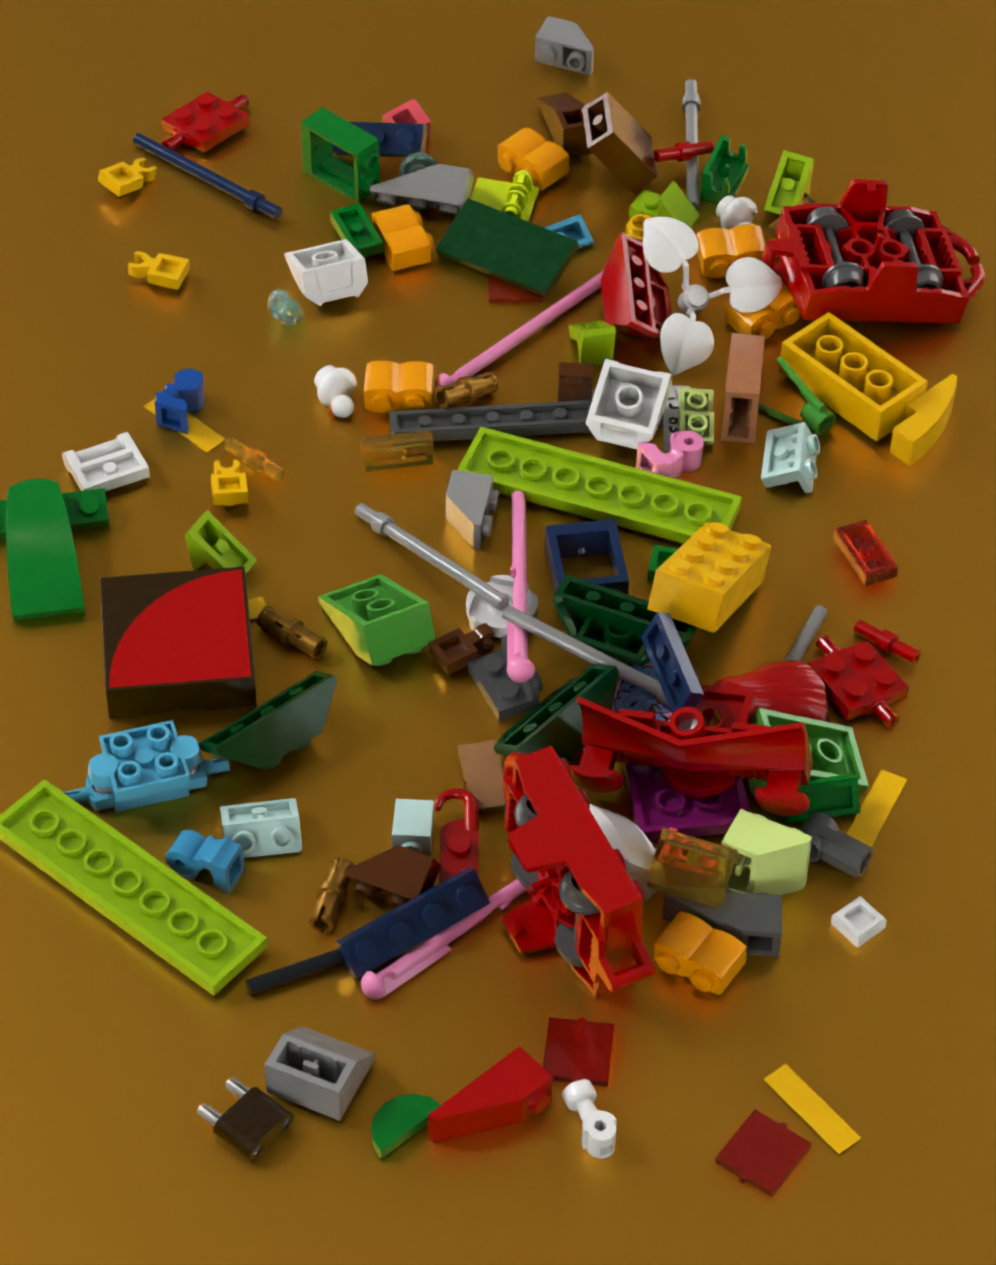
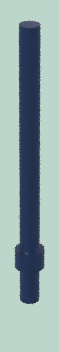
[133,133,283,219]

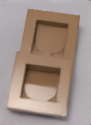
[457,740,505,813]

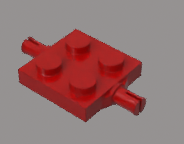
[161,91,250,152]
[808,635,909,728]

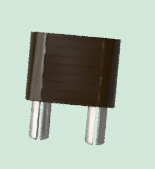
[197,1077,294,1161]

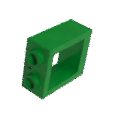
[301,107,380,203]

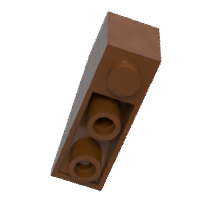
[537,93,593,158]

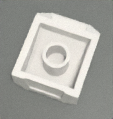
[284,239,368,306]
[586,359,672,449]
[590,804,664,902]

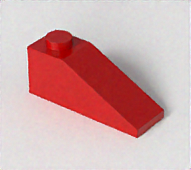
[428,1046,553,1143]

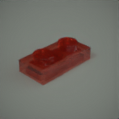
[833,519,898,586]

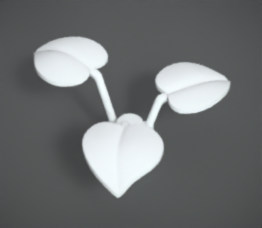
[643,217,782,375]

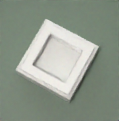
[831,896,887,948]

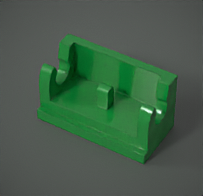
[700,135,749,205]

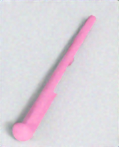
[435,270,604,389]
[506,491,535,683]
[361,878,527,999]

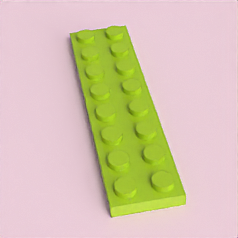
[457,427,742,544]
[0,779,268,996]

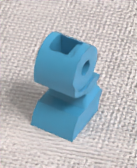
[165,830,245,894]

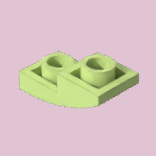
[678,387,714,445]

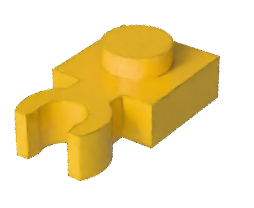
[98,158,157,197]
[128,251,190,290]
[211,460,248,506]

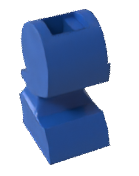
[155,369,205,434]

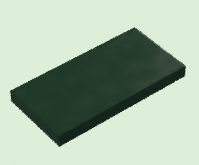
[436,198,579,298]

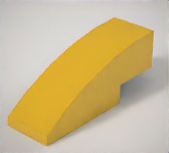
[890,373,958,466]

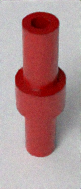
[653,141,714,162]
[853,620,921,664]

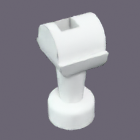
[562,1079,617,1159]

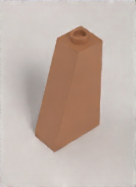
[721,333,765,444]

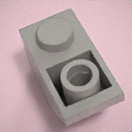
[534,16,594,76]
[446,470,499,549]

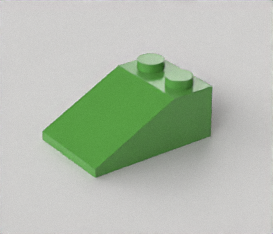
[318,574,436,666]
[748,708,869,795]

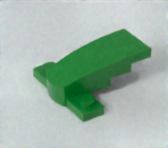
[0,479,109,621]

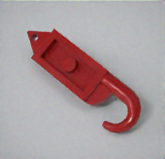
[434,788,480,884]

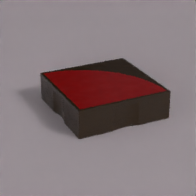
[100,566,257,718]

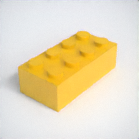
[779,312,928,442]
[647,522,772,633]

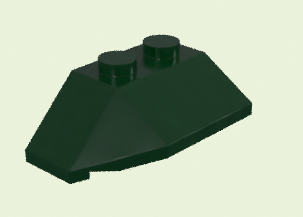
[552,575,698,666]
[493,664,619,763]
[198,671,337,769]

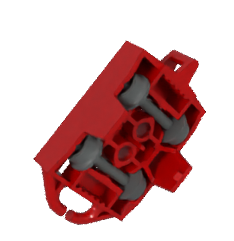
[761,179,985,323]
[502,745,656,998]

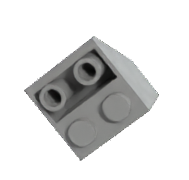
[265,1026,375,1121]

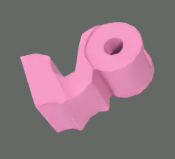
[636,431,704,478]

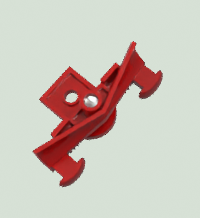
[570,684,813,816]

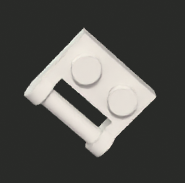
[62,432,150,492]

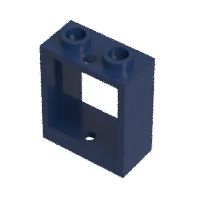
[545,519,629,594]

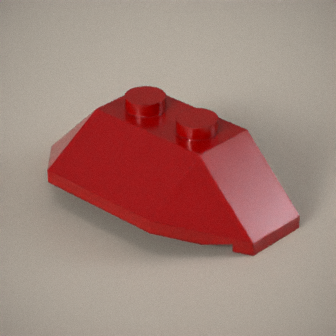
[601,232,672,338]

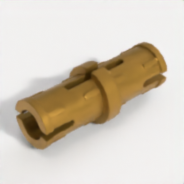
[433,372,498,408]
[257,606,327,659]
[309,857,354,933]

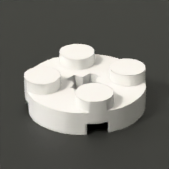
[466,575,538,638]

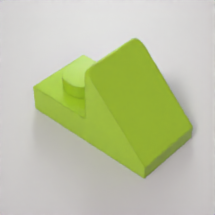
[764,150,814,217]
[629,181,700,229]
[569,320,616,366]
[185,510,258,573]

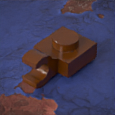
[428,623,495,675]

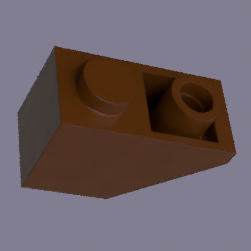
[346,845,442,906]

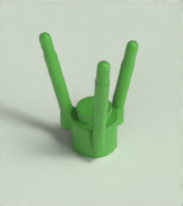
[758,357,836,436]

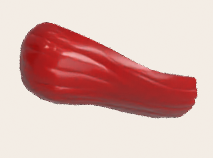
[705,660,827,726]

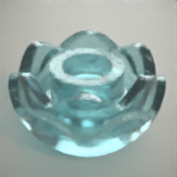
[267,289,305,326]

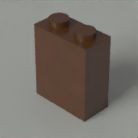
[582,92,658,193]

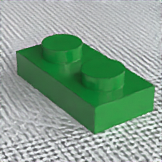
[330,203,384,258]

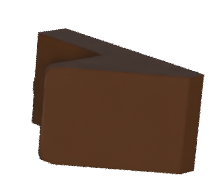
[558,362,594,402]

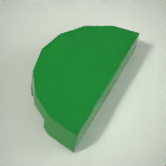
[371,1094,442,1159]

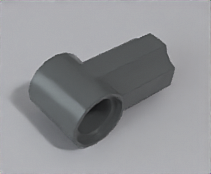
[799,812,874,878]

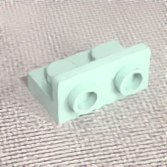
[761,422,820,494]
[220,798,302,858]

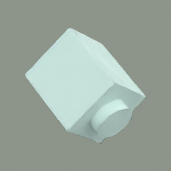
[392,799,434,857]

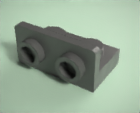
[468,635,542,721]

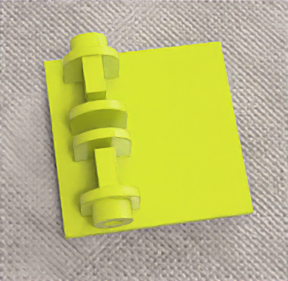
[470,170,540,222]

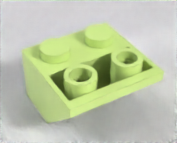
[717,809,812,895]

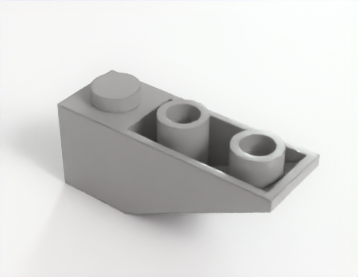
[370,164,474,216]

